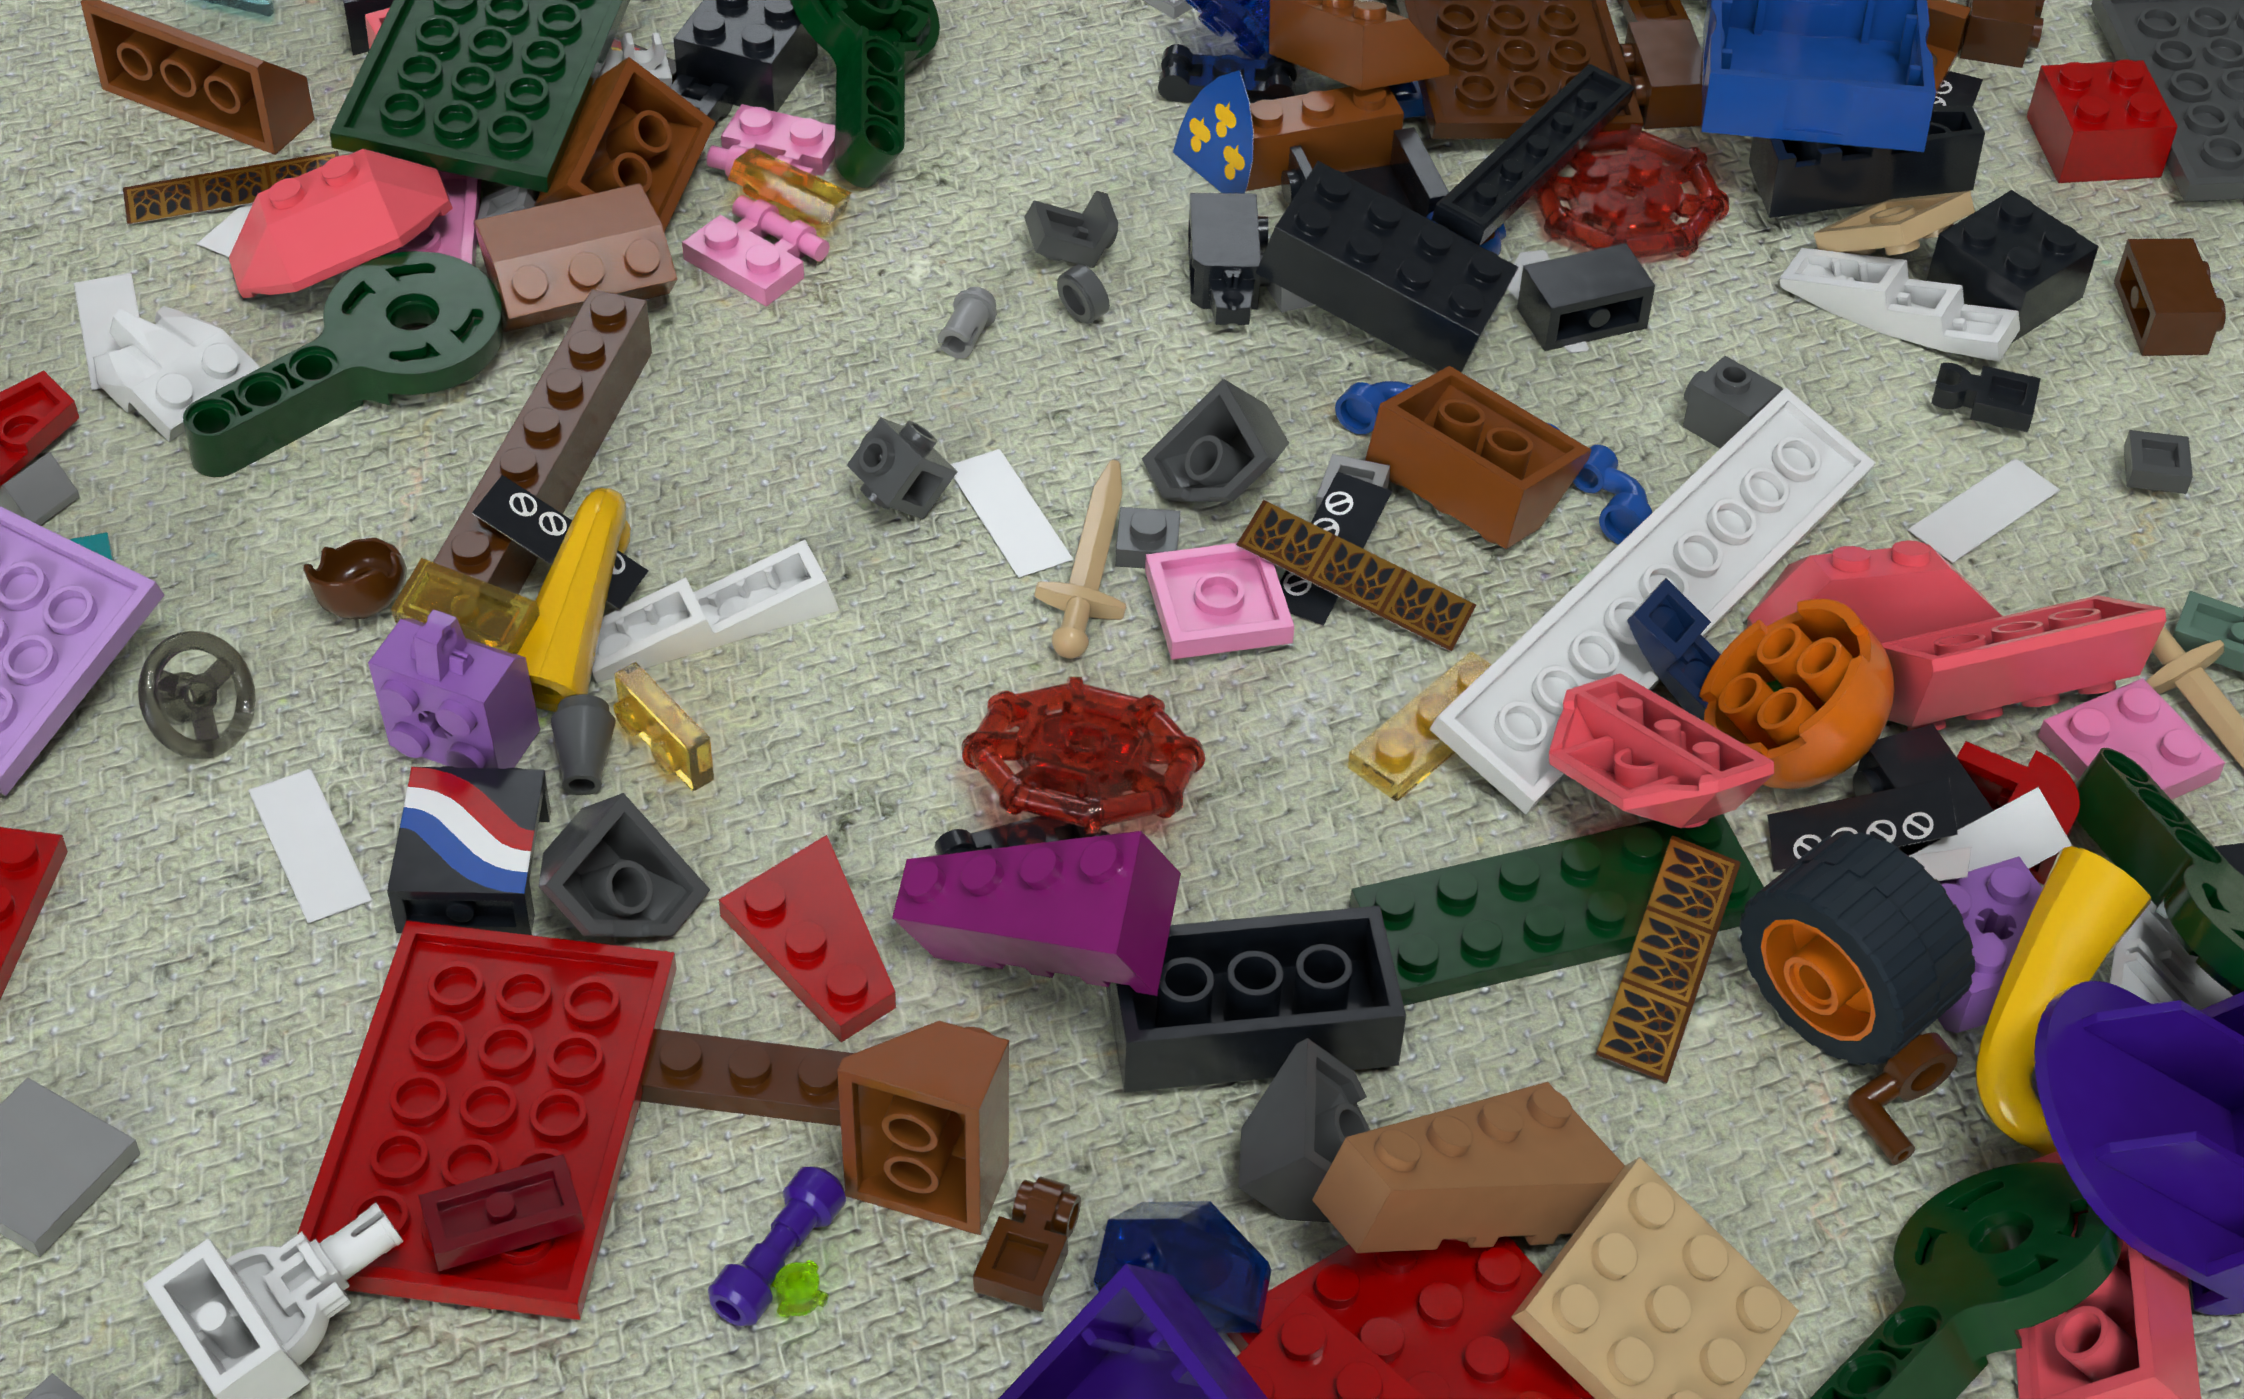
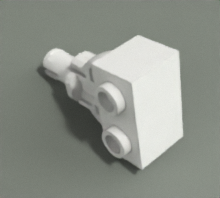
[143,1202,404,1399]

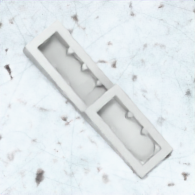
[592,540,839,683]

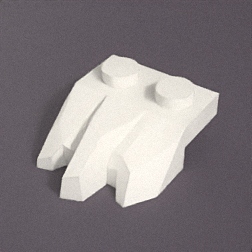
[93,306,261,442]

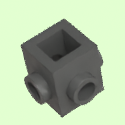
[847,417,958,519]

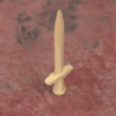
[1034,460,1126,659]
[2146,626,2244,770]

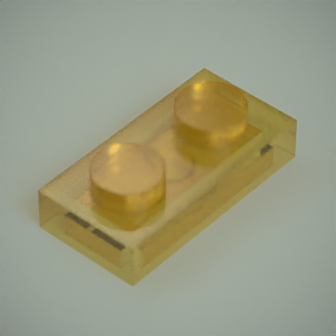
[728,148,852,225]
[390,558,540,654]
[613,662,714,792]

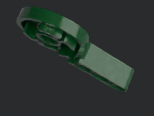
[791,0,940,188]
[183,251,503,477]
[2075,748,2244,996]
[1810,1162,2123,1399]

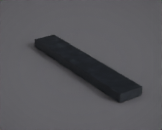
[1431,64,1635,246]

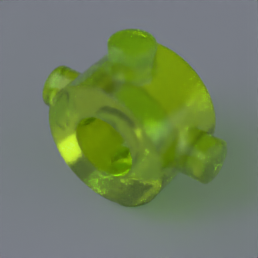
[770,1260,829,1318]

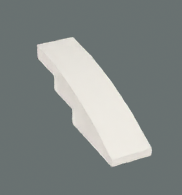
[1779,248,2020,362]

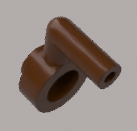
[1848,1032,1958,1165]

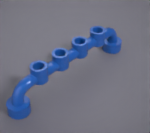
[1335,381,1653,544]

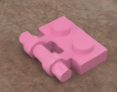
[707,104,835,191]
[682,195,830,307]

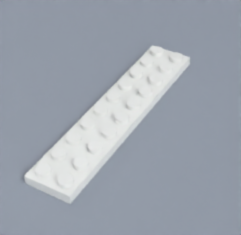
[1429,387,1876,814]

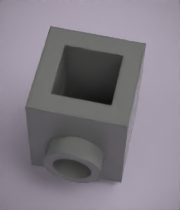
[1683,356,1783,448]

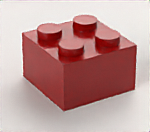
[2027,59,2178,183]

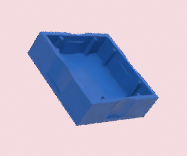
[1701,0,1936,152]

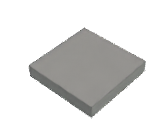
[0,1077,140,1257]

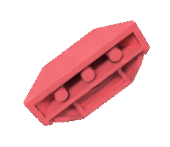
[229,149,453,298]
[1747,540,2002,643]
[1549,673,1774,828]

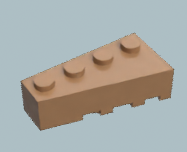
[1312,1082,1625,1253]

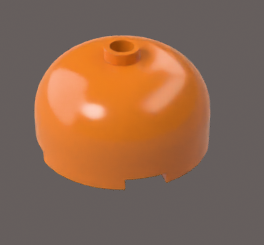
[1699,599,1894,789]

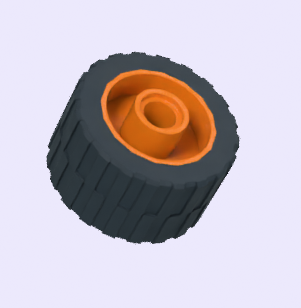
[1740,831,1975,1066]

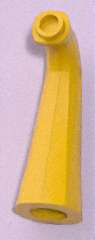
[510,488,631,712]
[1975,846,2151,1157]

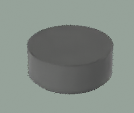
[1057,264,1110,324]

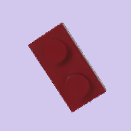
[418,1154,585,1271]

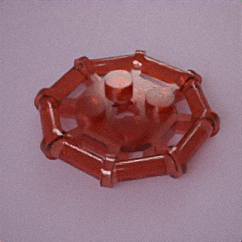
[1532,124,1730,258]
[961,677,1205,834]

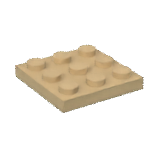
[1511,1157,1799,1399]

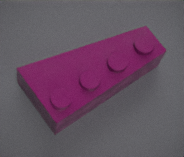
[892,831,1181,996]

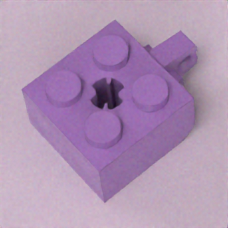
[368,609,540,769]
[1938,856,2042,1033]

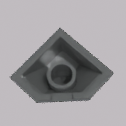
[1141,379,1289,502]
[539,793,710,938]
[1239,1038,1370,1223]

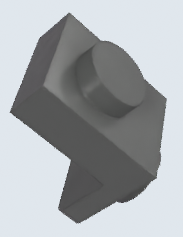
[1024,191,1118,268]

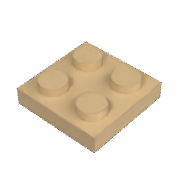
[1814,191,1975,255]

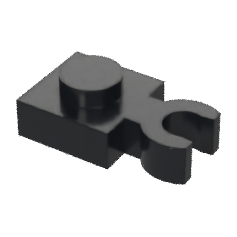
[1931,363,2041,433]

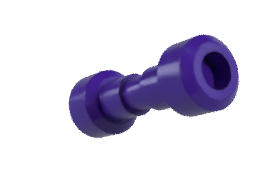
[708,1166,846,1326]

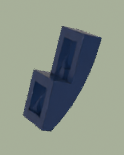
[1627,578,1721,720]

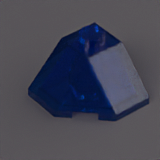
[1093,1201,1272,1333]

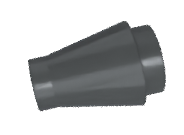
[551,694,616,795]

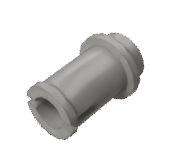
[937,287,997,359]

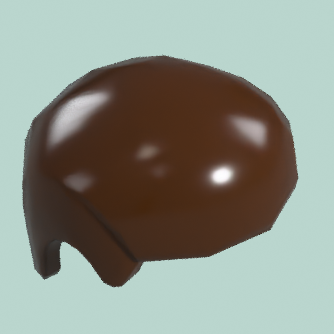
[303,537,407,619]

